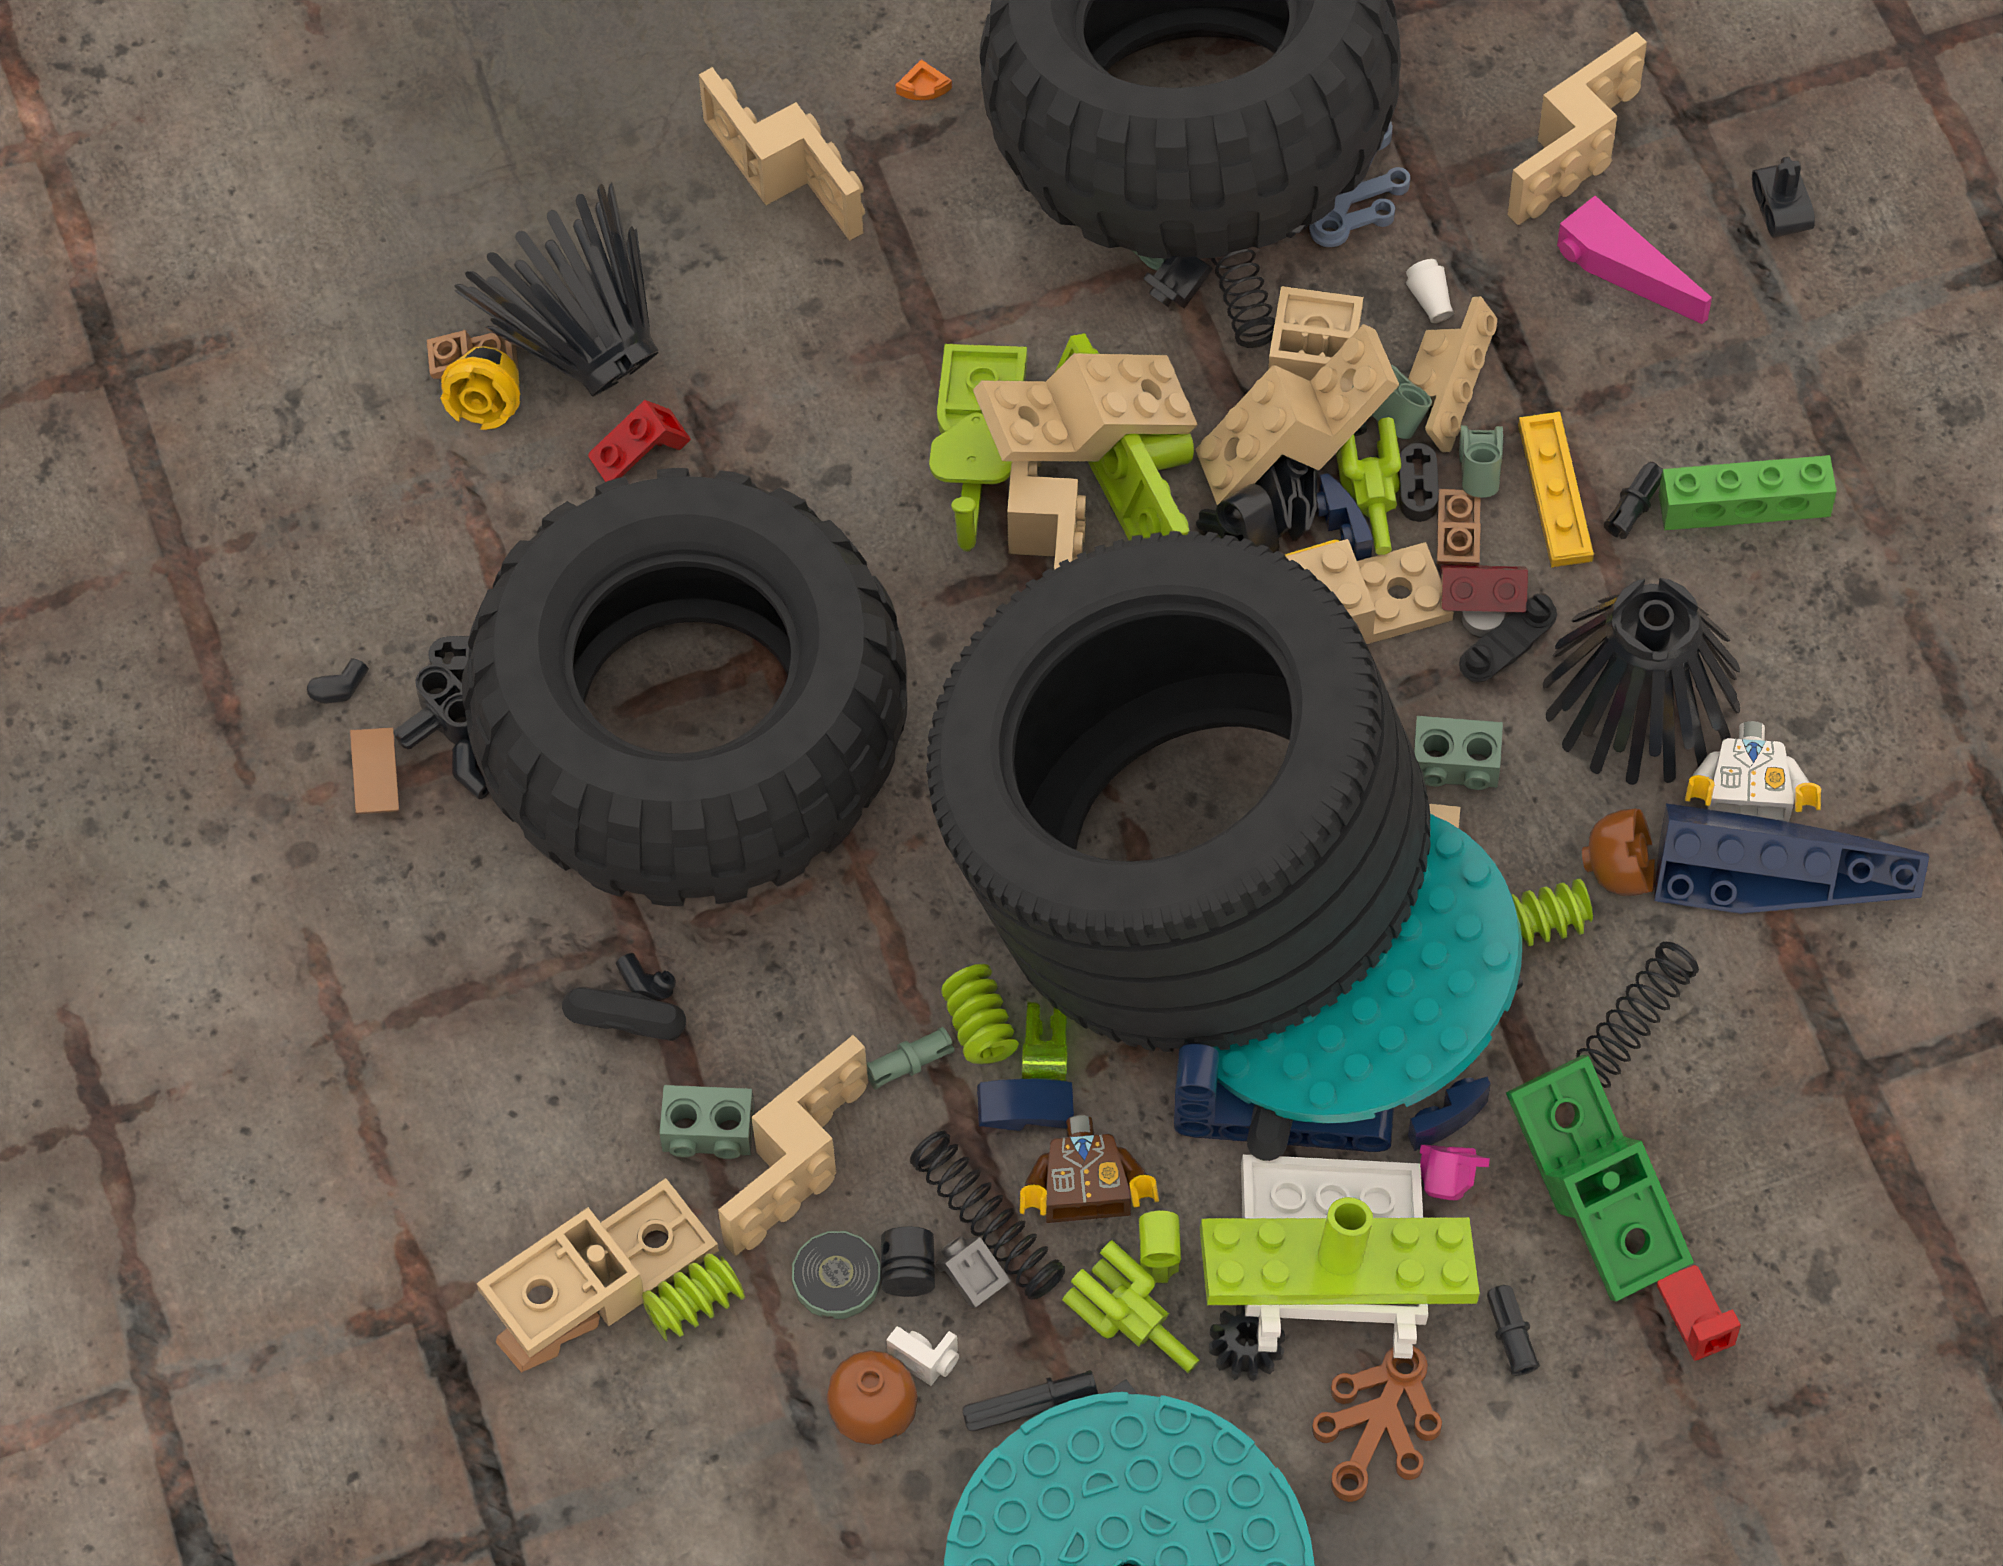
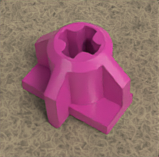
[1420,1145,1490,1200]

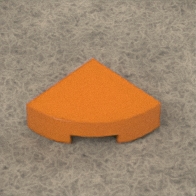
[895,59,952,100]

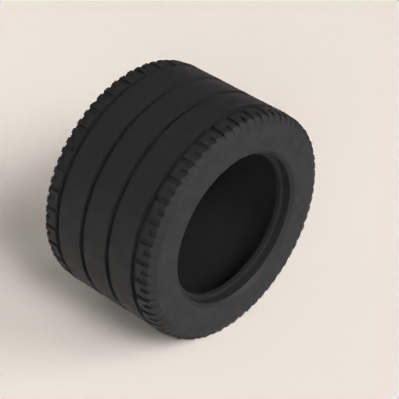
[926,531,1431,1052]

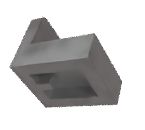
[935,1236,1010,1308]

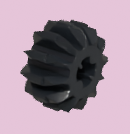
[1209,1305,1285,1382]

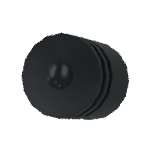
[881,1226,935,1297]

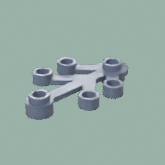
[1309,121,1410,247]

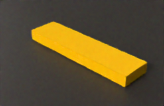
[1518,412,1594,568]

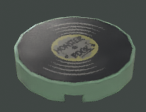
[792,1231,881,1319]

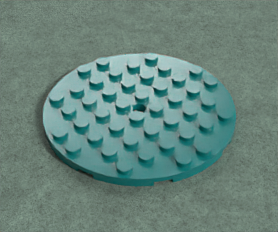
[1213,813,1522,1123]
[944,1392,1315,1566]

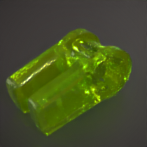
[1022,1002,1067,1081]

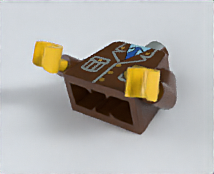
[1019,1115,1159,1223]

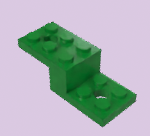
[1506,1055,1694,1301]

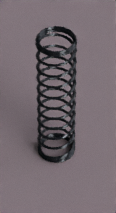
[1211,248,1275,348]
[1576,941,1699,1088]
[910,1130,1065,1300]

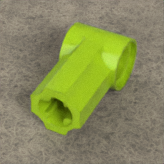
[1139,1211,1181,1283]

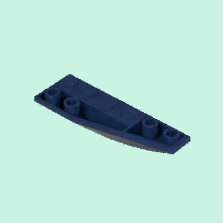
[1654,803,1929,914]

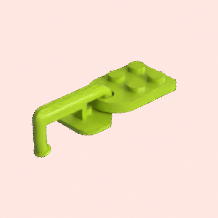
[929,344,1028,552]

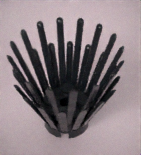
[454,182,659,397]
[1543,578,1740,785]

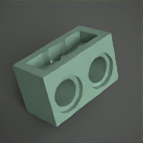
[1414,716,1503,790]
[659,1085,755,1159]

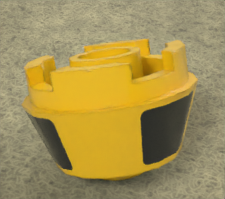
[441,346,520,430]

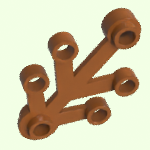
[1312,1346,1442,1502]

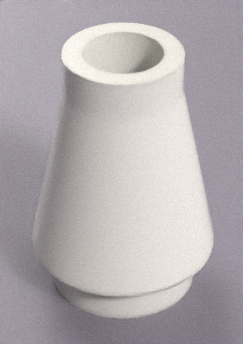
[1406,259,1454,323]

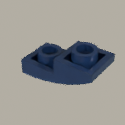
[1316,473,1373,561]
[1408,1076,1491,1151]
[977,1079,1074,1131]

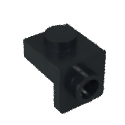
[1143,256,1213,309]

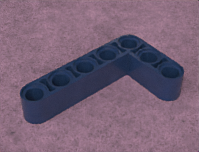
[1174,1044,1394,1152]

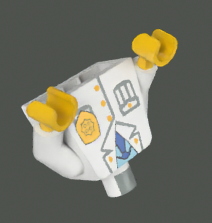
[1685,721,1821,822]

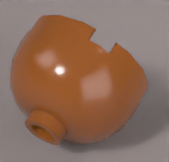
[1582,808,1656,896]
[827,1350,918,1445]

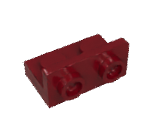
[1440,565,1528,612]

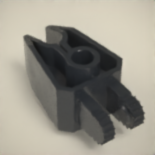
[1255,454,1317,541]

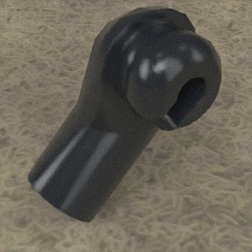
[307,658,369,703]
[452,738,490,800]
[616,953,676,1001]

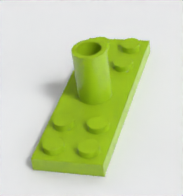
[1055,333,1194,541]
[1200,1197,1480,1305]

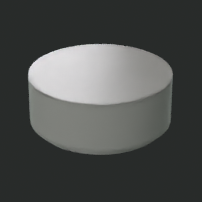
[1462,611,1505,637]

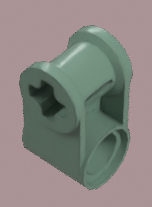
[1352,365,1432,439]
[1459,425,1503,498]

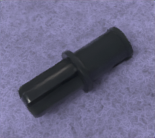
[1603,461,1663,539]
[1487,1285,1540,1376]

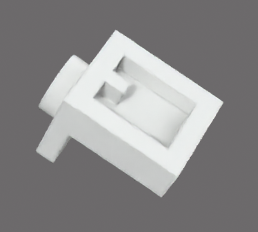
[886,1326,959,1386]

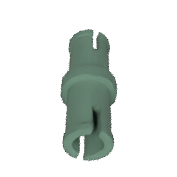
[866,1027,954,1090]

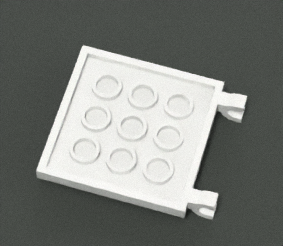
[1241,1154,1428,1359]

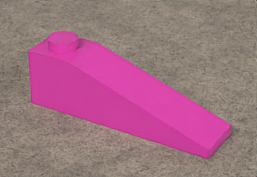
[1557,196,1712,324]

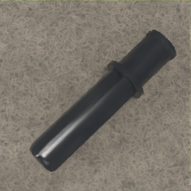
[962,1370,1098,1432]

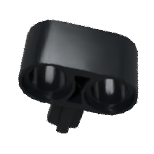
[1751,157,1815,238]
[1196,484,1280,553]
[394,664,469,750]

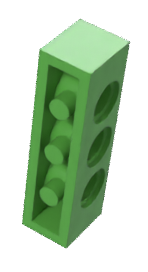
[1658,455,1837,531]

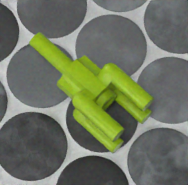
[1336,417,1401,555]
[1062,1240,1200,1373]

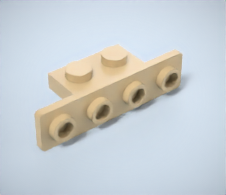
[1408,297,1497,452]

